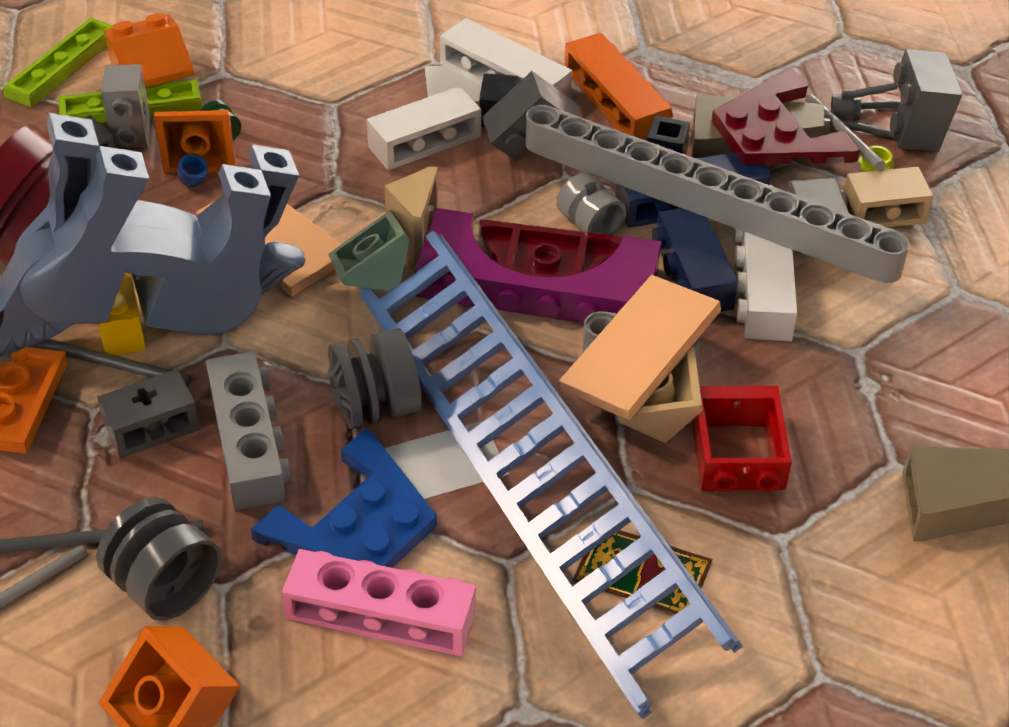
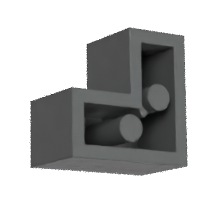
[890,49,962,152]
[482,71,584,160]

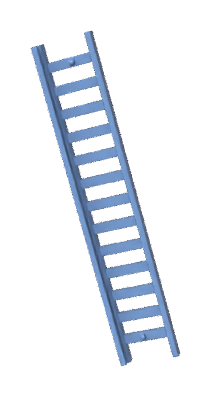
[359,230,743,719]

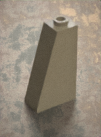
[691,95,830,159]
[902,446,1009,541]

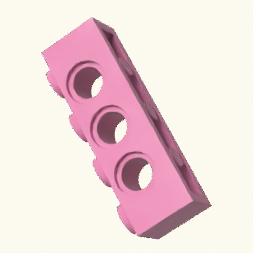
[282,549,476,657]

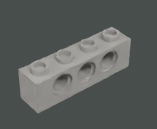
[205,351,292,511]

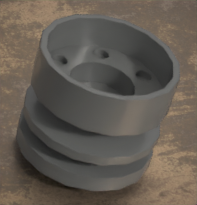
[328,328,422,429]
[96,497,222,621]

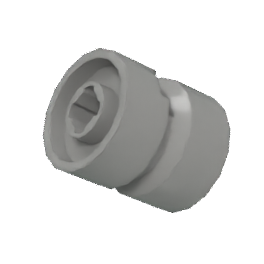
[557,173,626,235]

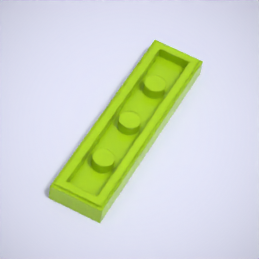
[2,17,113,108]
[58,79,202,123]

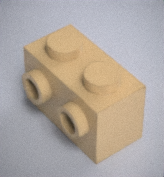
[844,167,933,228]

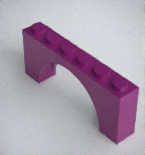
[415,208,661,323]

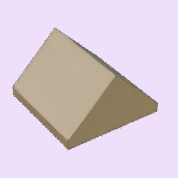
[384,166,439,272]
[617,344,703,443]

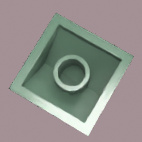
[328,210,409,291]

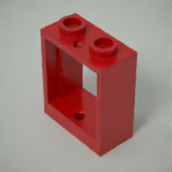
[692,386,792,492]

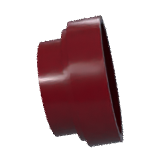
[0,124,53,265]

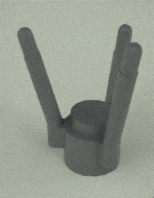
[831,83,901,140]

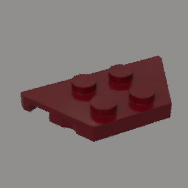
[479,219,623,277]

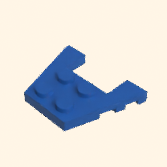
[251,428,437,568]

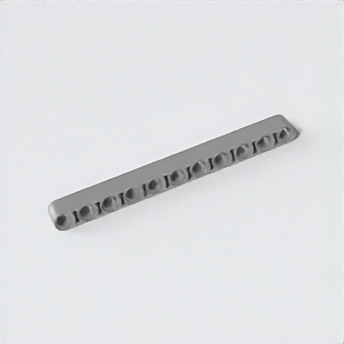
[525,105,910,283]

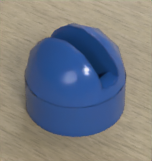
[177,154,208,187]

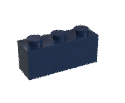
[652,208,738,312]

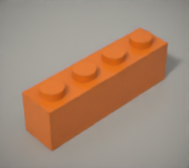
[565,32,673,141]

